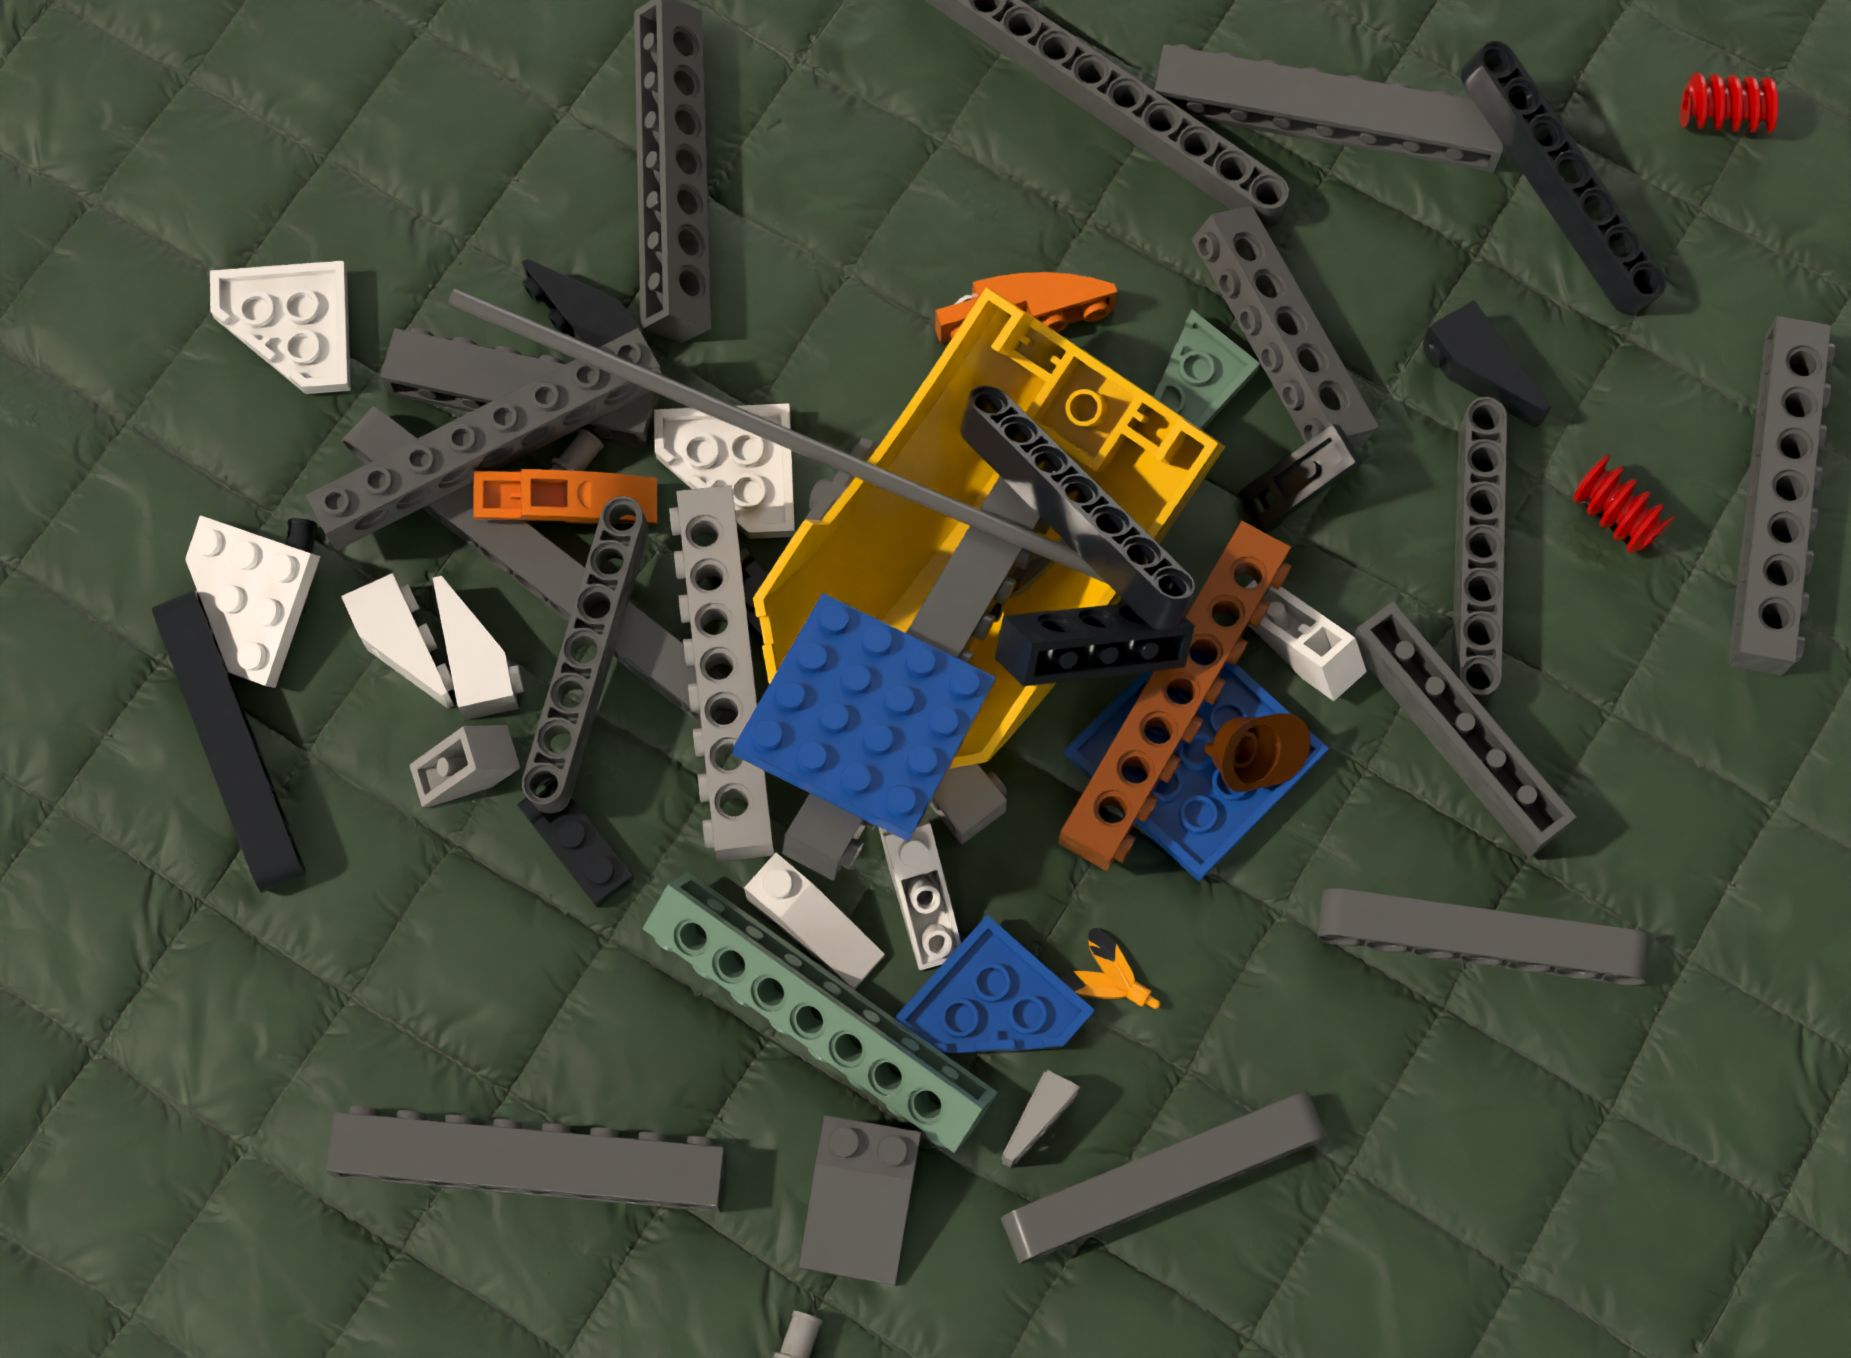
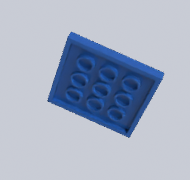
[732,593,996,842]
[1063,650,1329,882]

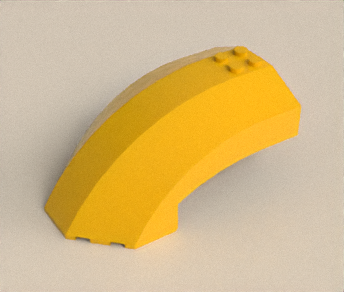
[753,287,1226,769]

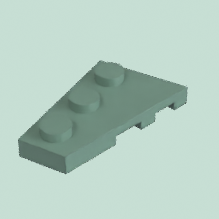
[1153,309,1260,431]

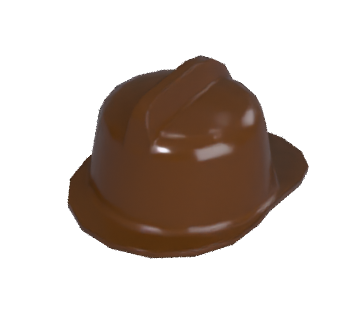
[1204,713,1311,792]

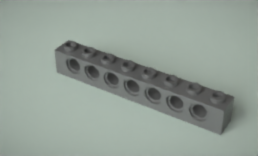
[634,0,712,343]
[1728,316,1835,676]
[305,328,661,551]

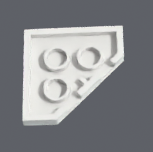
[210,261,351,394]
[654,403,795,539]
[185,516,320,688]

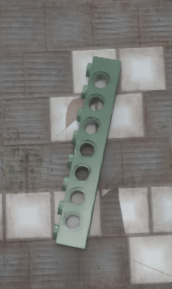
[642,871,998,1153]

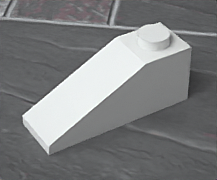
[433,576,524,721]
[1245,580,1367,701]
[744,853,885,990]

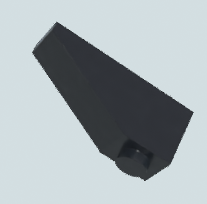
[1422,300,1551,428]

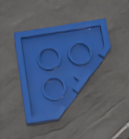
[894,915,1095,1054]

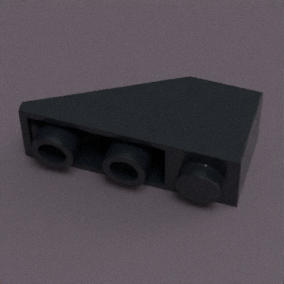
[522,259,645,348]

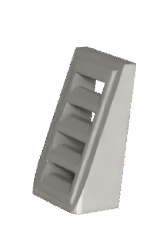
[1001,1070,1080,1168]

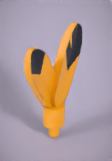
[1059,928,1160,1009]

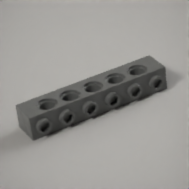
[1191,205,1379,451]

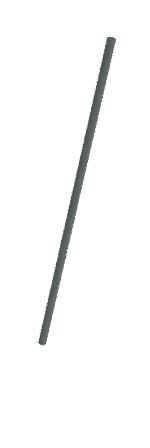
[448,288,1107,584]

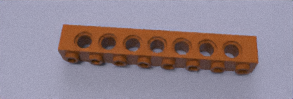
[1058,521,1292,872]

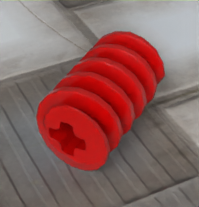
[1679,73,1779,134]
[1573,454,1676,555]

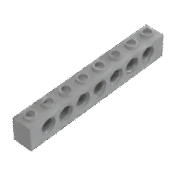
[669,485,774,862]

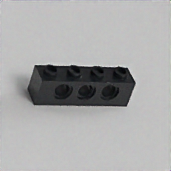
[995,603,1195,687]

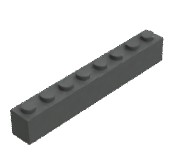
[1154,44,1503,173]
[325,1106,726,1212]

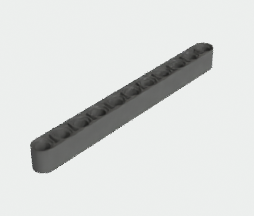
[924,0,1289,229]
[341,407,738,725]

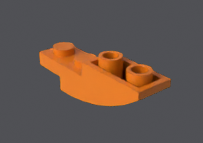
[935,272,1117,344]
[473,469,657,524]

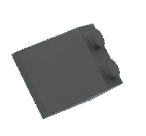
[799,1115,921,1286]

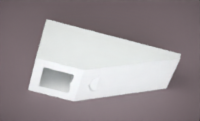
[341,573,454,709]
[878,814,961,971]

